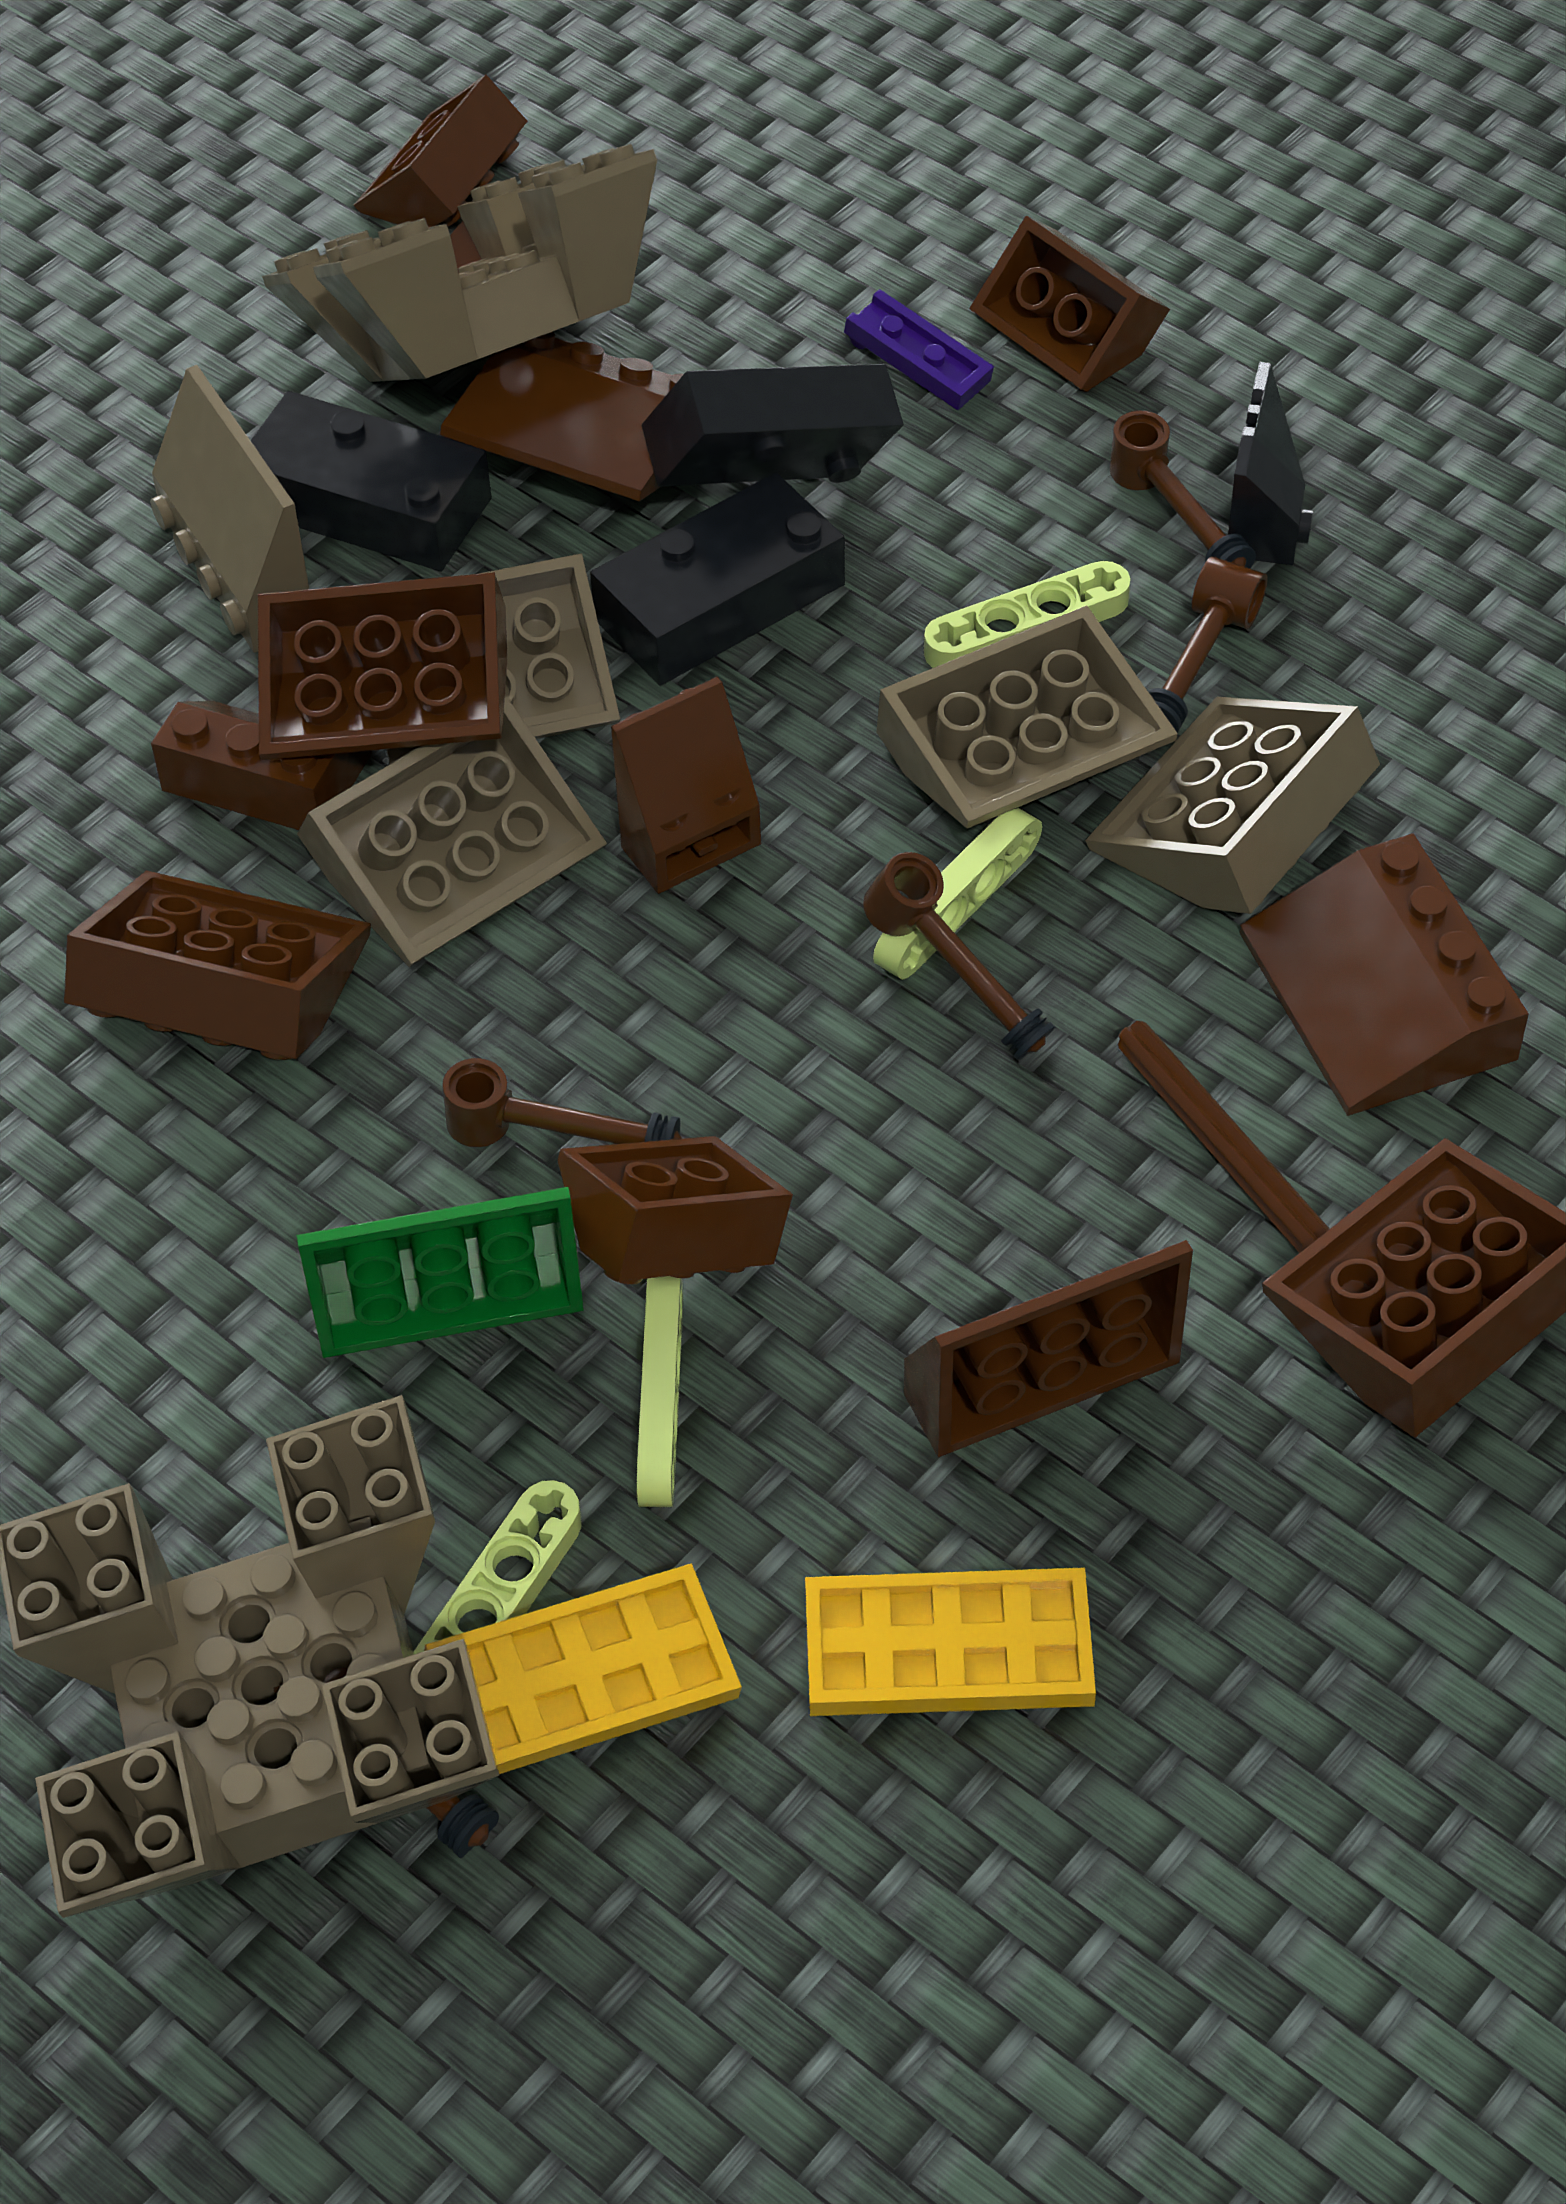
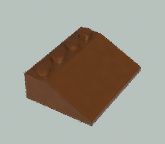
[440,331,684,501]
[258,572,507,760]
[1239,833,1529,1116]
[64,870,371,1060]
[1262,1138,1566,1438]
[904,1240,1193,1458]

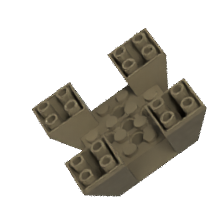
[262,144,657,382]
[0,1395,500,1918]

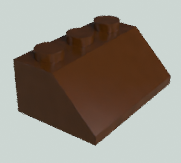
[354,74,528,227]
[969,215,1170,392]
[151,701,372,830]
[558,1136,793,1284]

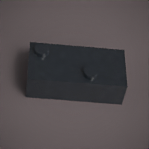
[641,364,904,487]
[251,391,492,572]
[590,472,845,686]

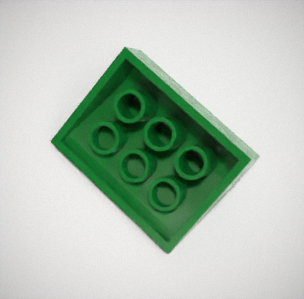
[296,1187,584,1358]

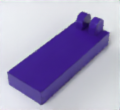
[844,289,994,410]

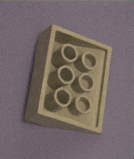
[150,365,309,653]
[386,553,620,764]
[877,605,1178,829]
[297,696,607,967]
[1085,697,1380,914]

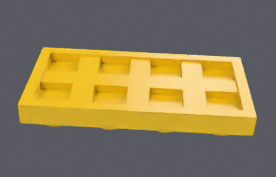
[424,1563,742,1774]
[805,1568,1096,1716]

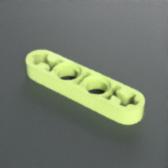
[924,561,1130,668]
[873,808,1042,980]
[637,1276,683,1507]
[413,1480,582,1654]

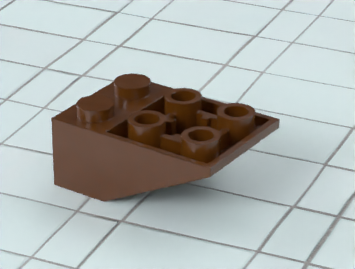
[611,676,761,894]

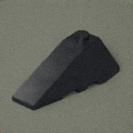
[1228,362,1313,565]

